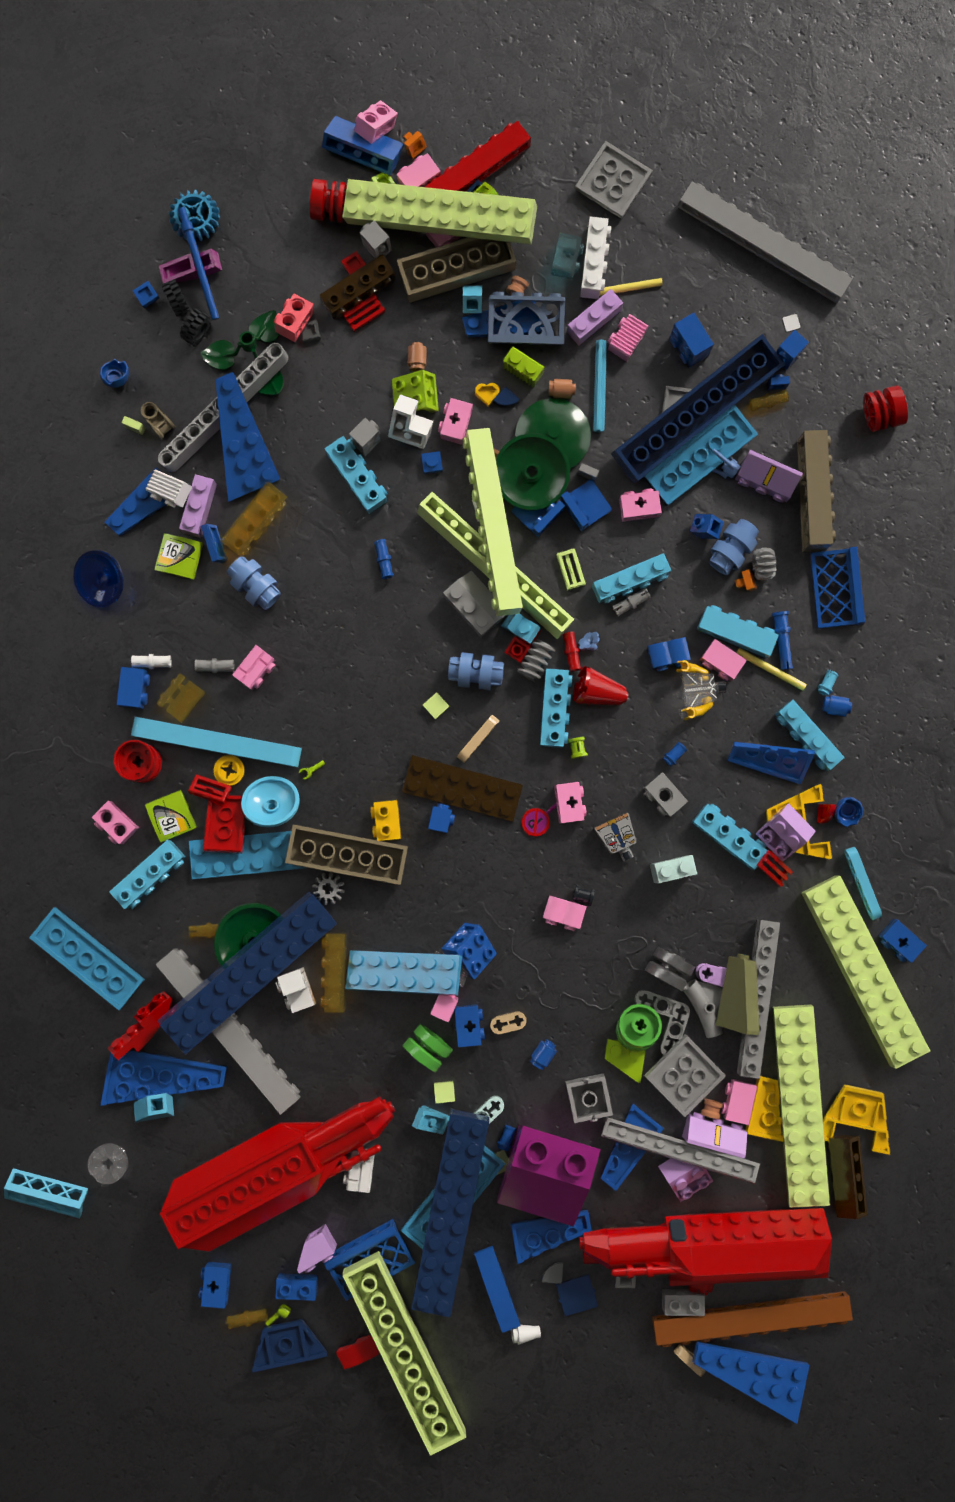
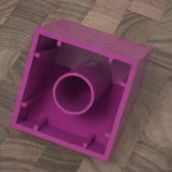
[496,1125,601,1226]

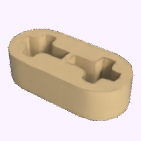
[490,1011,526,1034]
[673,1343,706,1377]

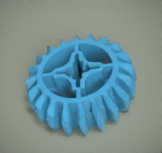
[169,190,220,241]

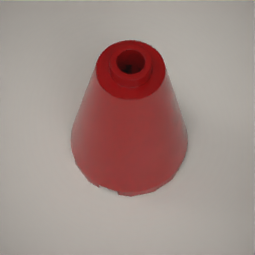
[573,666,628,705]

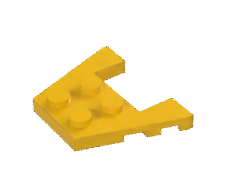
[766,784,832,859]
[823,1084,890,1155]

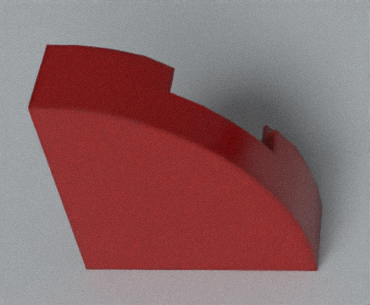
[817,804,836,824]

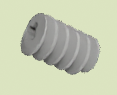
[517,639,556,682]

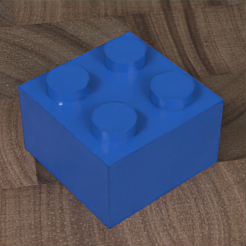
[670,313,714,368]

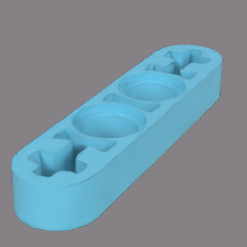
[844,847,882,920]

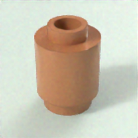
[408,342,427,372]
[549,379,576,399]

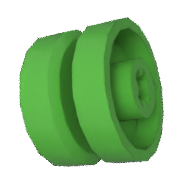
[616,1004,662,1052]
[403,1023,453,1072]

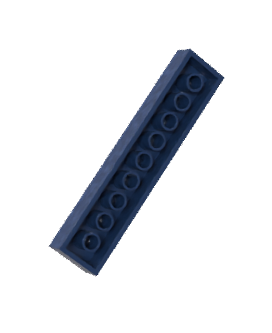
[611,334,785,484]
[157,892,337,1054]
[411,1109,489,1317]

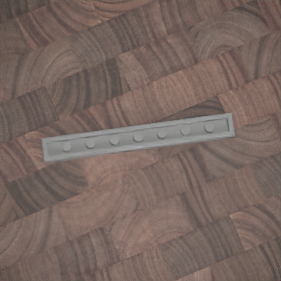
[601,1117,760,1184]

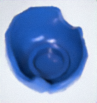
[100,359,129,388]
[834,797,864,827]

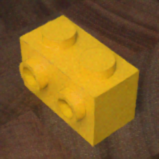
[371,800,401,841]

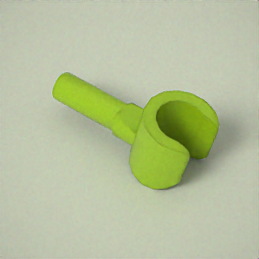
[299,760,325,779]
[265,1304,291,1326]

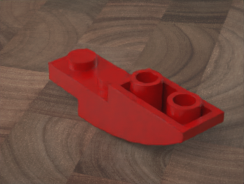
[107,991,172,1060]

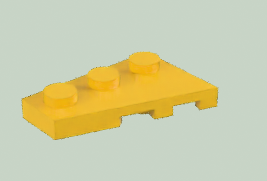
[745,1076,784,1142]

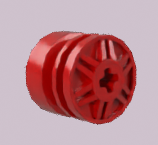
[310,179,347,223]
[863,385,908,432]
[113,740,162,783]

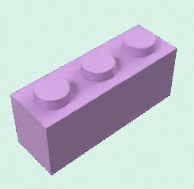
[567,289,623,346]
[179,474,217,538]

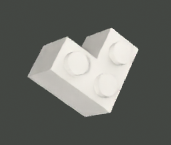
[388,395,433,449]
[276,967,316,1013]

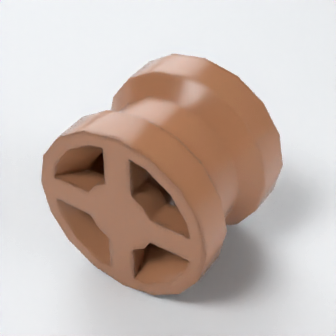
[506,276,529,296]
[701,1098,723,1119]

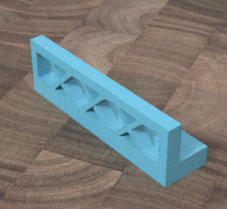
[4,1168,88,1218]

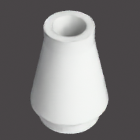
[511,1325,541,1345]

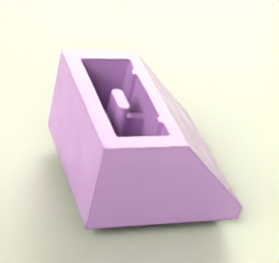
[756,803,816,862]
[658,1158,713,1202]
[297,1224,337,1274]

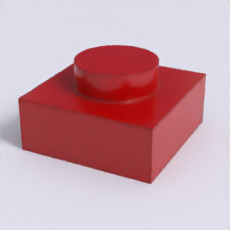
[341,251,366,275]

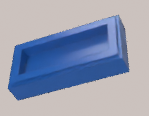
[201,524,227,563]

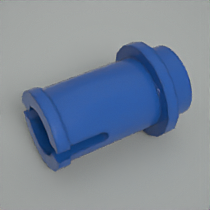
[663,742,687,766]
[497,1125,517,1151]

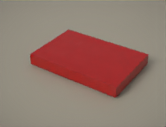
[203,795,246,854]

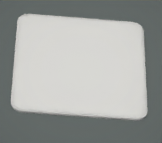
[783,314,800,331]

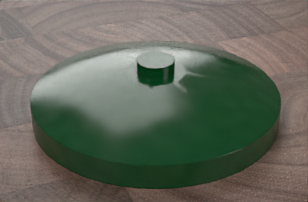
[515,398,591,470]
[496,433,570,511]
[213,903,281,966]

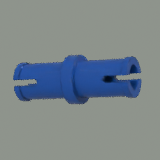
[374,539,394,579]

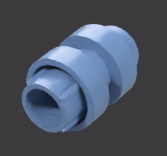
[709,519,759,575]
[227,556,281,610]
[448,652,504,690]

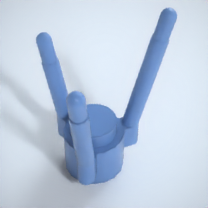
[712,449,741,479]

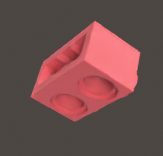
[274,294,314,342]

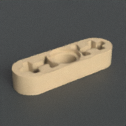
[457,715,500,763]

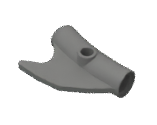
[683,979,723,1038]

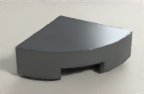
[302,319,321,343]
[542,1262,563,1284]

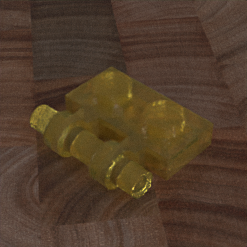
[157,673,206,722]

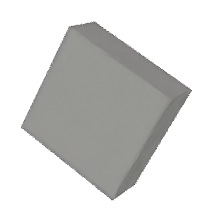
[578,463,599,482]

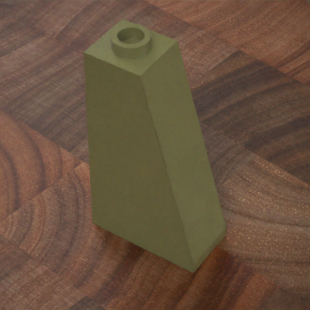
[716,953,759,1035]

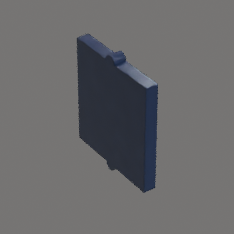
[556,1274,598,1316]

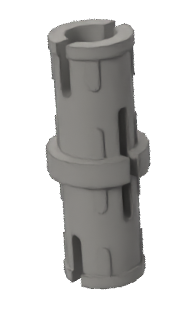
[612,587,651,616]
[195,658,235,673]

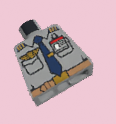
[593,813,636,861]

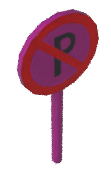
[522,803,557,837]

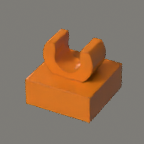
[403,131,427,159]
[735,570,757,591]

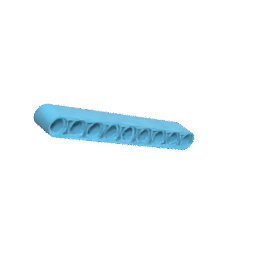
[131,717,302,767]

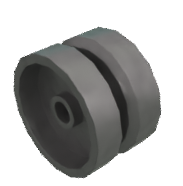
[645,947,695,991]

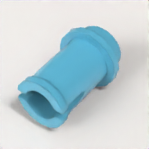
[818,670,839,696]

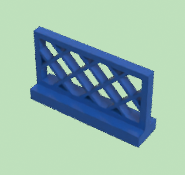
[811,547,865,629]
[324,1219,415,1301]

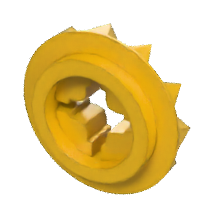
[214,755,245,786]

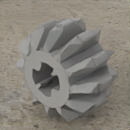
[752,548,777,580]
[312,872,345,905]

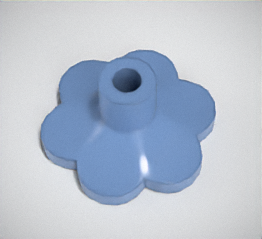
[578,632,600,651]

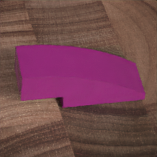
[159,249,222,284]

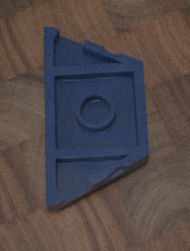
[252,1319,328,1372]

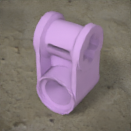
[695,963,727,987]

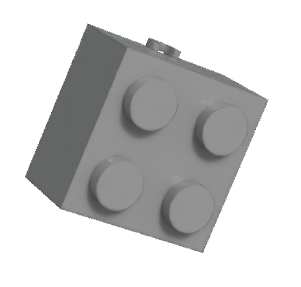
[565,1073,613,1123]

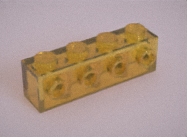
[220,482,287,556]
[321,933,347,1013]

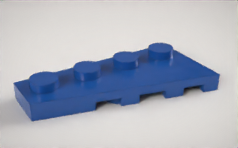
[462,302,543,337]
[105,467,167,536]
[728,742,815,784]
[601,1104,664,1191]
[511,1209,592,1264]

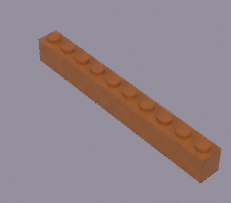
[652,1291,853,1347]

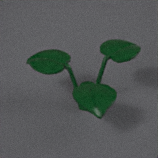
[200,310,284,395]

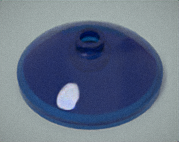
[73,550,124,607]

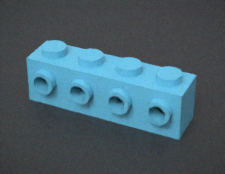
[324,436,388,514]
[592,553,671,604]
[696,605,779,658]
[540,669,572,748]
[775,700,845,771]
[691,804,768,870]
[110,840,186,909]

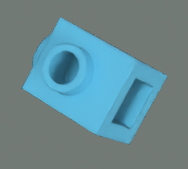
[463,285,482,313]

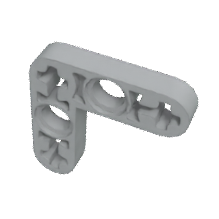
[635,990,690,1055]

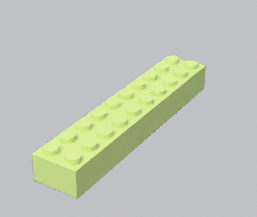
[343,179,537,244]
[801,876,930,1069]
[772,1005,830,1207]
[343,1251,466,1456]

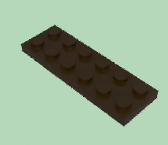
[402,755,523,822]

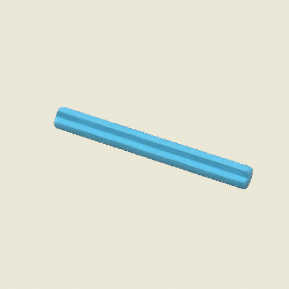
[593,340,607,433]

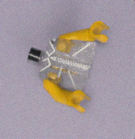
[676,660,726,720]

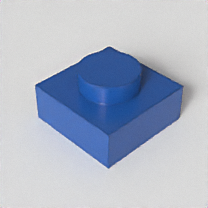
[133,281,160,308]
[767,374,790,390]
[421,451,443,474]

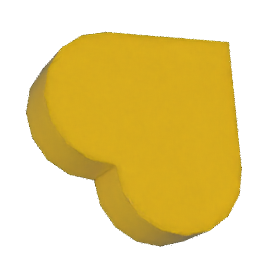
[475,383,500,407]

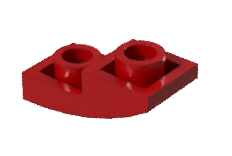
[504,629,542,663]
[336,1335,380,1369]

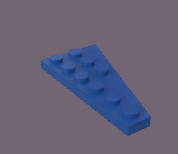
[215,372,280,502]
[100,1050,227,1106]
[692,1342,810,1424]

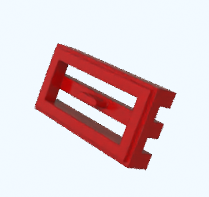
[344,294,385,332]
[188,774,232,805]
[757,850,793,887]

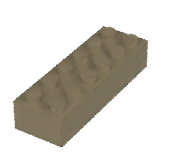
[397,237,517,303]
[797,430,836,552]
[285,825,408,885]

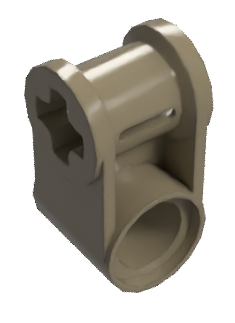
[141,402,176,439]

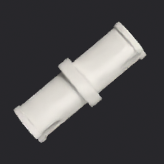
[131,654,171,669]

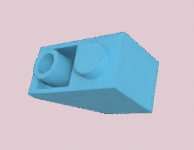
[134,1093,174,1122]

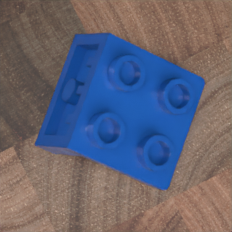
[560,479,612,531]
[511,500,565,537]
[441,923,497,979]

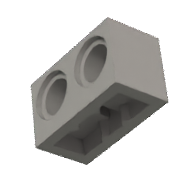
[349,418,381,456]

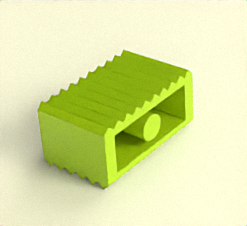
[503,347,544,387]

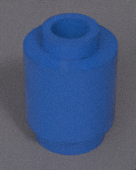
[823,695,852,717]
[530,1039,557,1070]

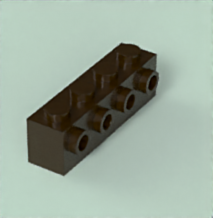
[320,254,396,319]
[829,1135,868,1219]

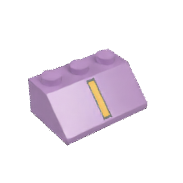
[735,450,803,502]
[682,1112,747,1159]

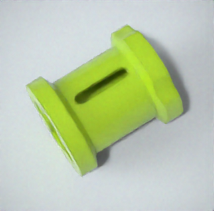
[568,737,588,759]

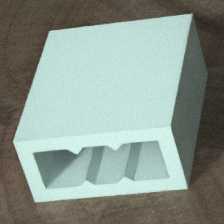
[650,855,697,883]

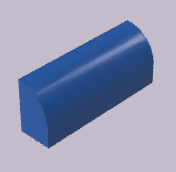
[322,116,404,175]

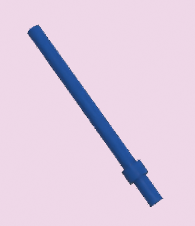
[178,207,219,320]

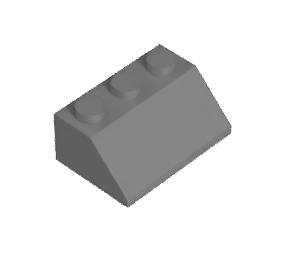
[443,571,507,638]

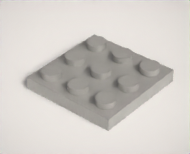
[575,141,653,219]
[644,1034,726,1117]

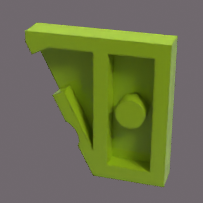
[604,1039,645,1083]

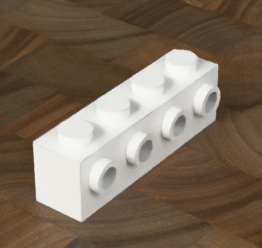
[580,217,611,299]

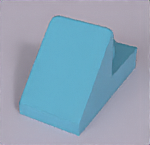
[501,613,540,644]
[412,1105,450,1135]

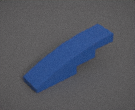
[474,1246,521,1333]

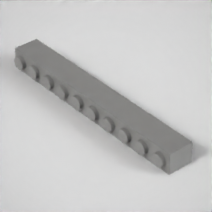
[678,182,852,304]
[156,948,301,1115]

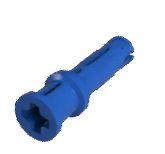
[772,611,793,670]

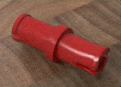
[562,632,581,672]

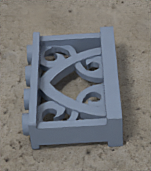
[488,292,565,345]

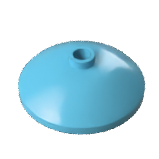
[241,776,300,827]

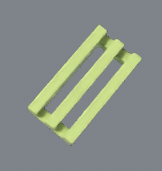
[556,548,586,591]

